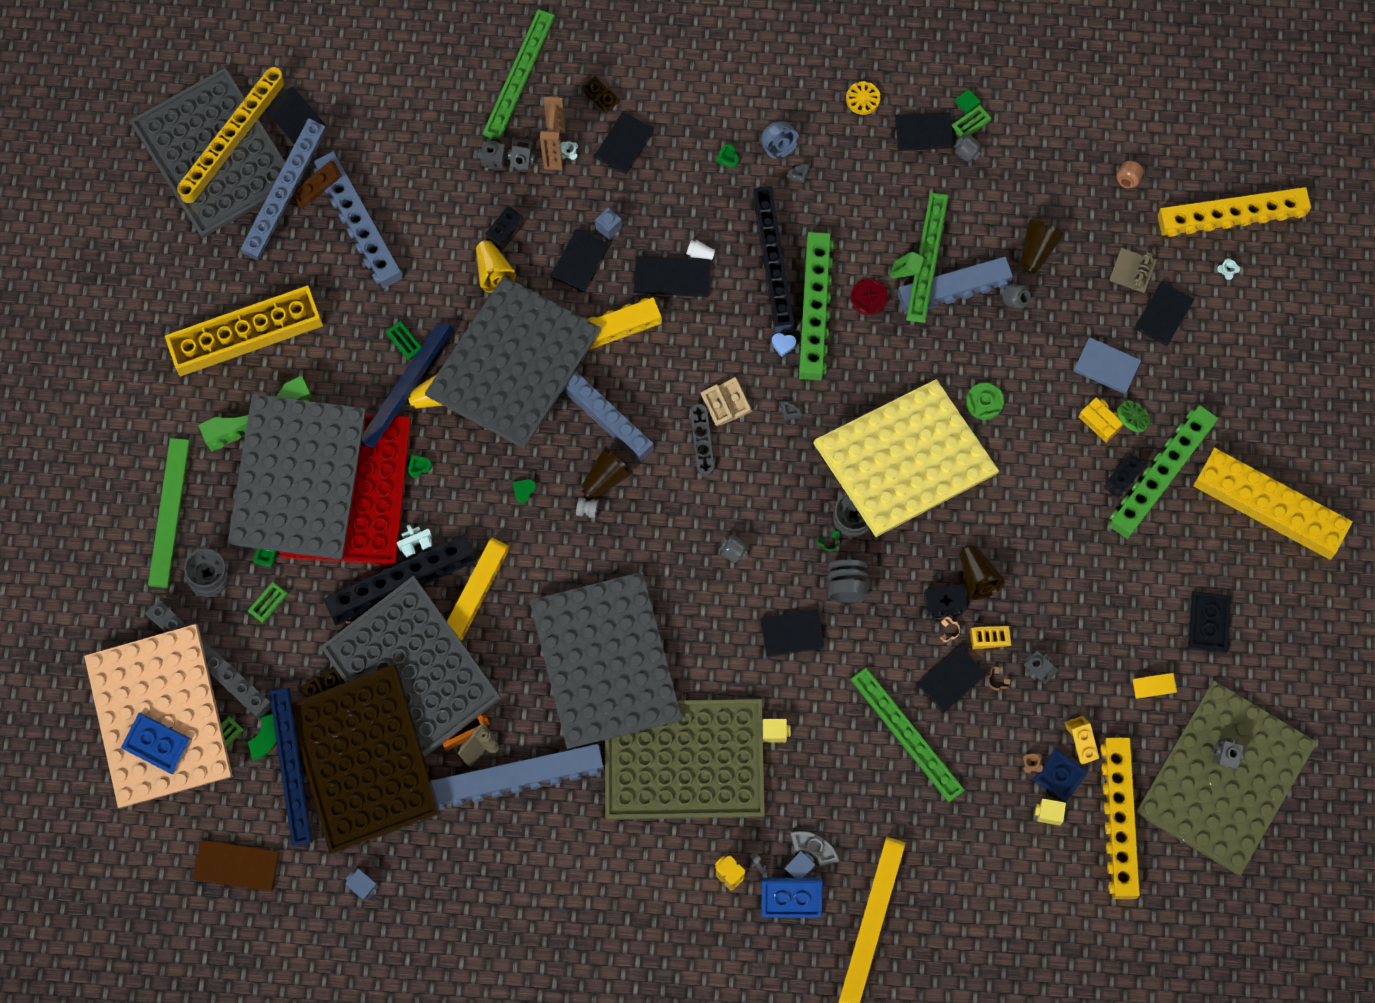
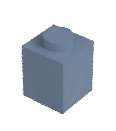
[595,208,622,240]
[784,851,815,878]
[345,869,378,902]

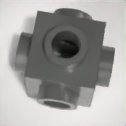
[508,140,535,170]
[478,141,506,169]
[1024,651,1058,684]
[1213,738,1244,769]

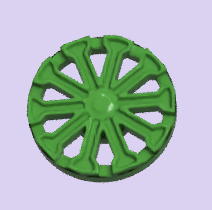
[1117,400,1151,432]

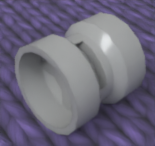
[576,497,598,519]

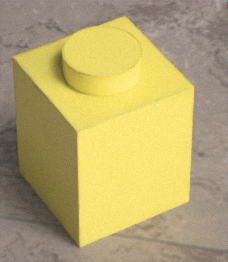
[762,719,790,742]
[1035,799,1066,826]

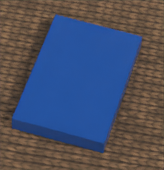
[121,712,192,775]
[761,878,822,918]

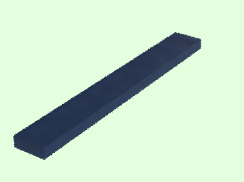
[361,323,454,448]
[269,687,313,847]

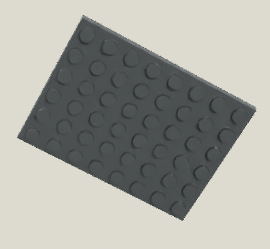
[129,68,285,238]
[425,276,601,449]
[227,394,366,560]
[529,572,682,750]
[321,576,502,758]

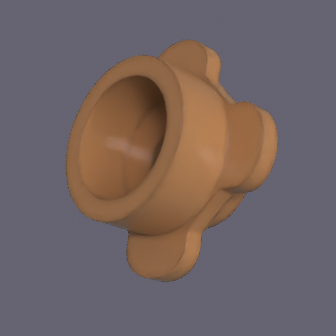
[1023,753,1043,773]

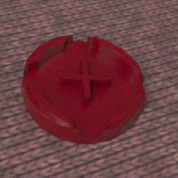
[851,279,888,316]

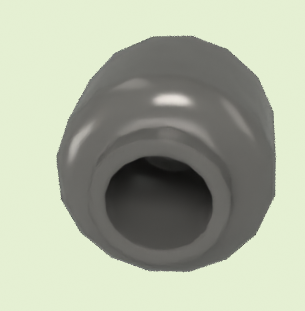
[954,134,982,162]
[1003,283,1030,309]
[719,534,749,563]

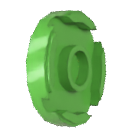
[966,382,1004,420]

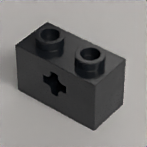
[485,206,524,252]
[1104,453,1145,499]
[924,585,967,619]

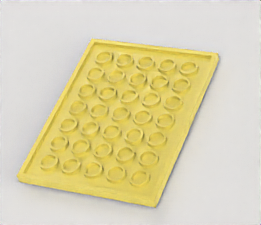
[813,379,999,537]

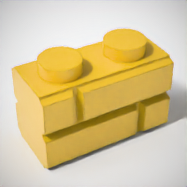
[1079,397,1124,443]
[715,856,745,891]

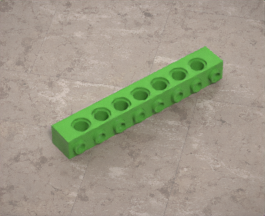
[799,232,833,380]
[1109,405,1218,540]

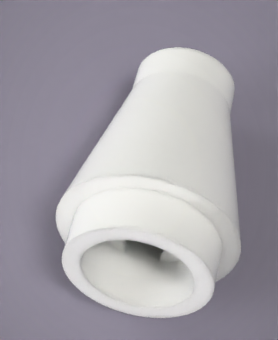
[686,240,715,260]

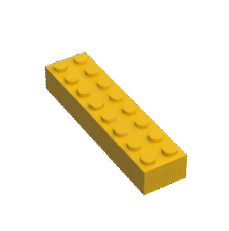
[165,286,323,377]
[1193,448,1353,560]

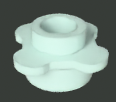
[561,141,578,160]
[1217,258,1240,280]

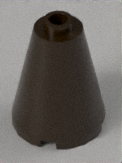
[1020,219,1063,273]
[581,446,633,499]
[960,545,1005,600]

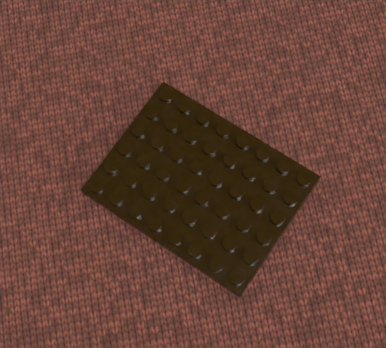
[292,664,441,854]

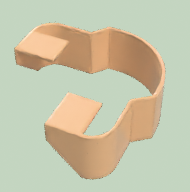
[940,617,960,643]

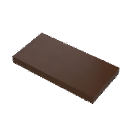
[193,840,280,892]

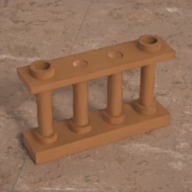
[540,96,566,170]

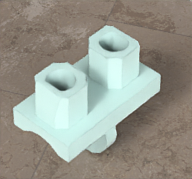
[397,524,433,559]

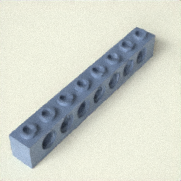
[241,118,326,261]
[313,151,403,288]

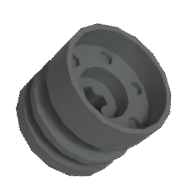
[833,493,870,537]
[184,548,228,597]
[828,560,868,603]

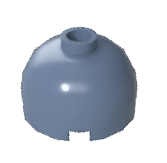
[761,121,799,159]

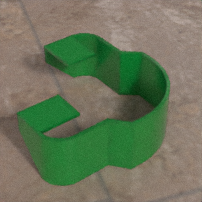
[817,531,840,552]

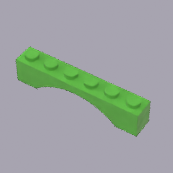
[198,376,315,451]

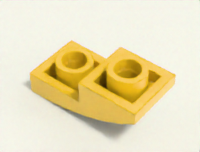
[1133,673,1177,699]

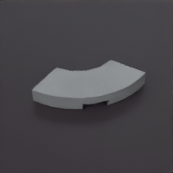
[790,831,839,867]

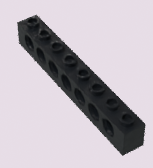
[753,186,794,334]
[323,534,477,626]

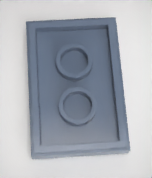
[1074,337,1141,395]

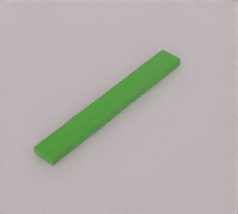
[483,9,555,141]
[907,193,949,323]
[148,438,190,588]
[851,668,964,803]

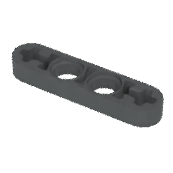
[690,404,714,477]

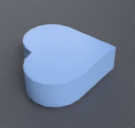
[772,333,796,357]

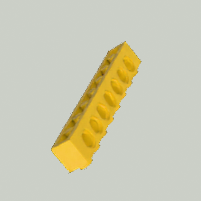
[1157,187,1311,237]
[1100,738,1140,899]

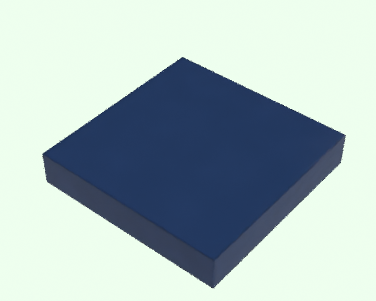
[1033,749,1088,803]

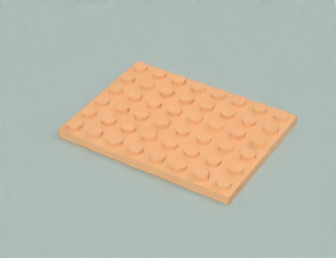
[84,624,233,808]

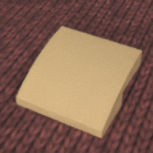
[701,377,753,426]

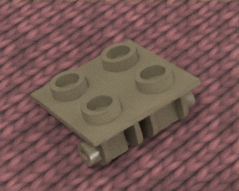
[1109,248,1157,293]
[458,722,499,768]

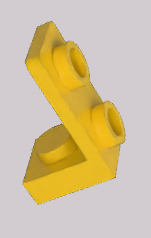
[1065,716,1099,764]

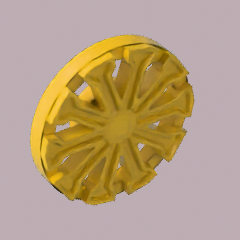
[846,81,880,115]

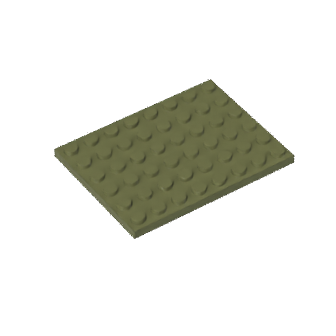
[1135,680,1317,876]
[605,699,765,820]

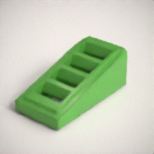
[890,252,924,279]

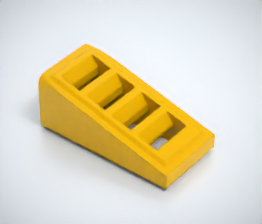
[970,626,1011,650]

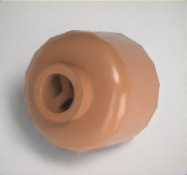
[1117,161,1144,188]

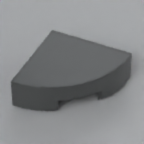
[787,164,810,183]
[780,401,803,421]
[749,852,767,875]

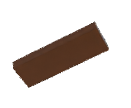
[293,160,342,208]

